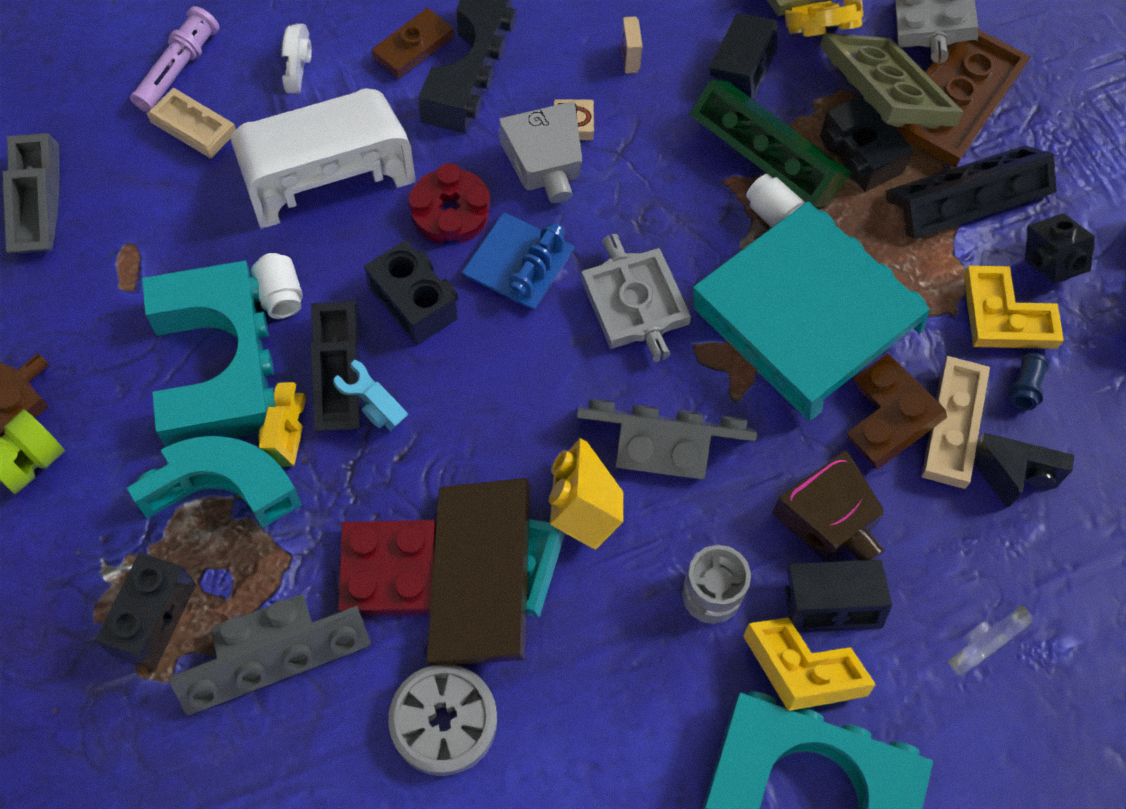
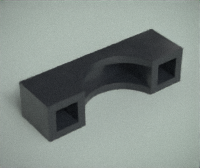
[418,0,517,134]

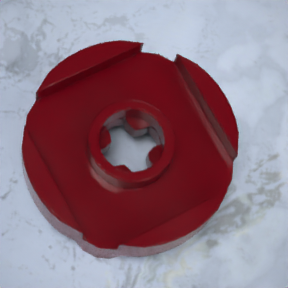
[408,163,491,244]

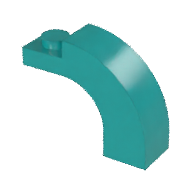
[127,436,302,528]

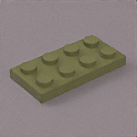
[819,33,963,129]

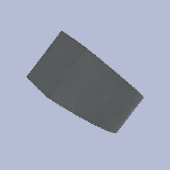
[2,133,60,254]

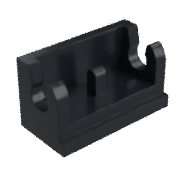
[709,13,778,100]
[785,560,892,632]

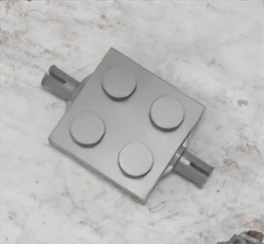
[895,0,978,63]
[581,234,691,362]

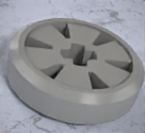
[388,664,497,776]

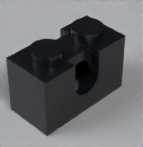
[820,95,914,192]

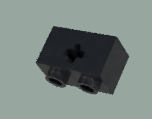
[95,552,196,671]

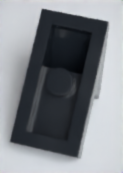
[974,433,1074,507]

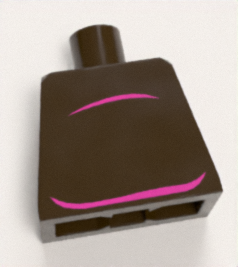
[772,450,885,561]

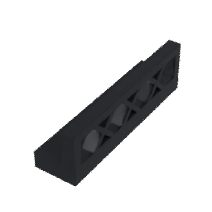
[885,145,1057,239]

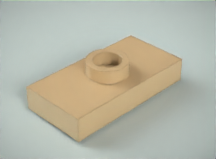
[147,88,236,159]

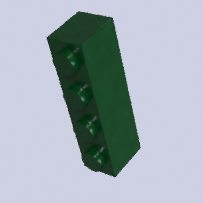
[689,80,851,207]

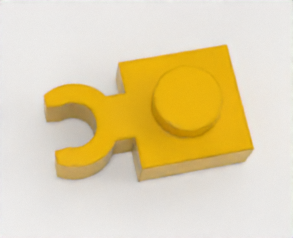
[259,382,306,467]

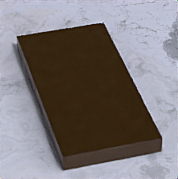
[427,478,530,666]

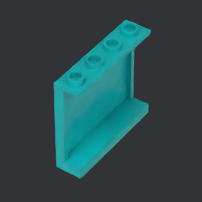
[693,201,930,422]

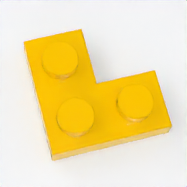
[963,265,1064,349]
[743,618,875,711]

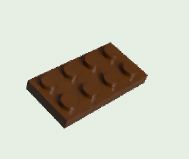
[895,29,1031,168]

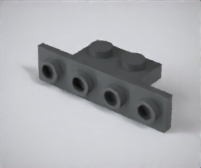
[577,399,757,480]
[169,594,371,715]

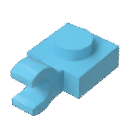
[333,360,408,431]

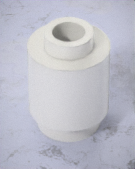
[746,174,805,228]
[251,253,303,319]

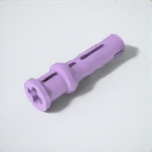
[130,6,220,112]

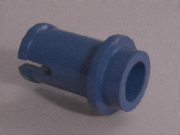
[1008,353,1050,410]

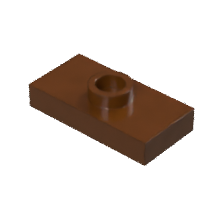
[371,7,454,79]

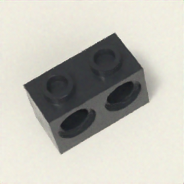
[364,240,459,346]

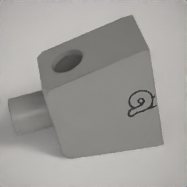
[499,101,582,203]

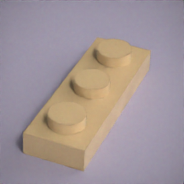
[921,356,990,489]

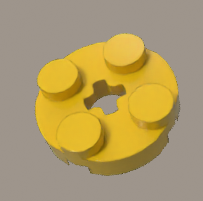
[785,0,863,36]

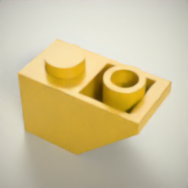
[549,438,623,550]

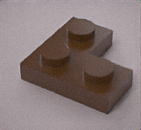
[847,353,947,470]

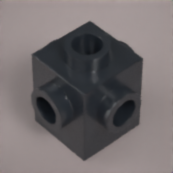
[1025,213,1095,284]

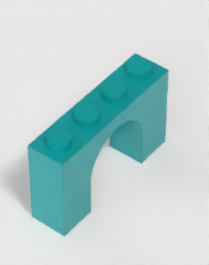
[142,261,276,447]
[702,691,933,809]

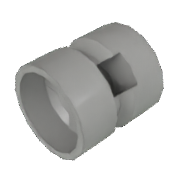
[682,545,751,624]

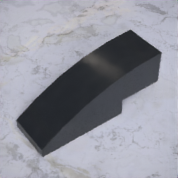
[310,301,361,432]

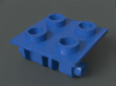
[462,212,575,311]

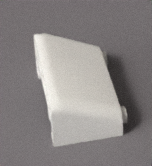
[231,89,416,229]

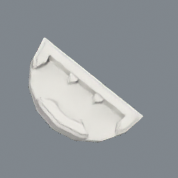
[282,23,312,94]

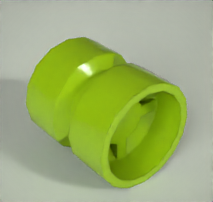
[0,409,65,496]

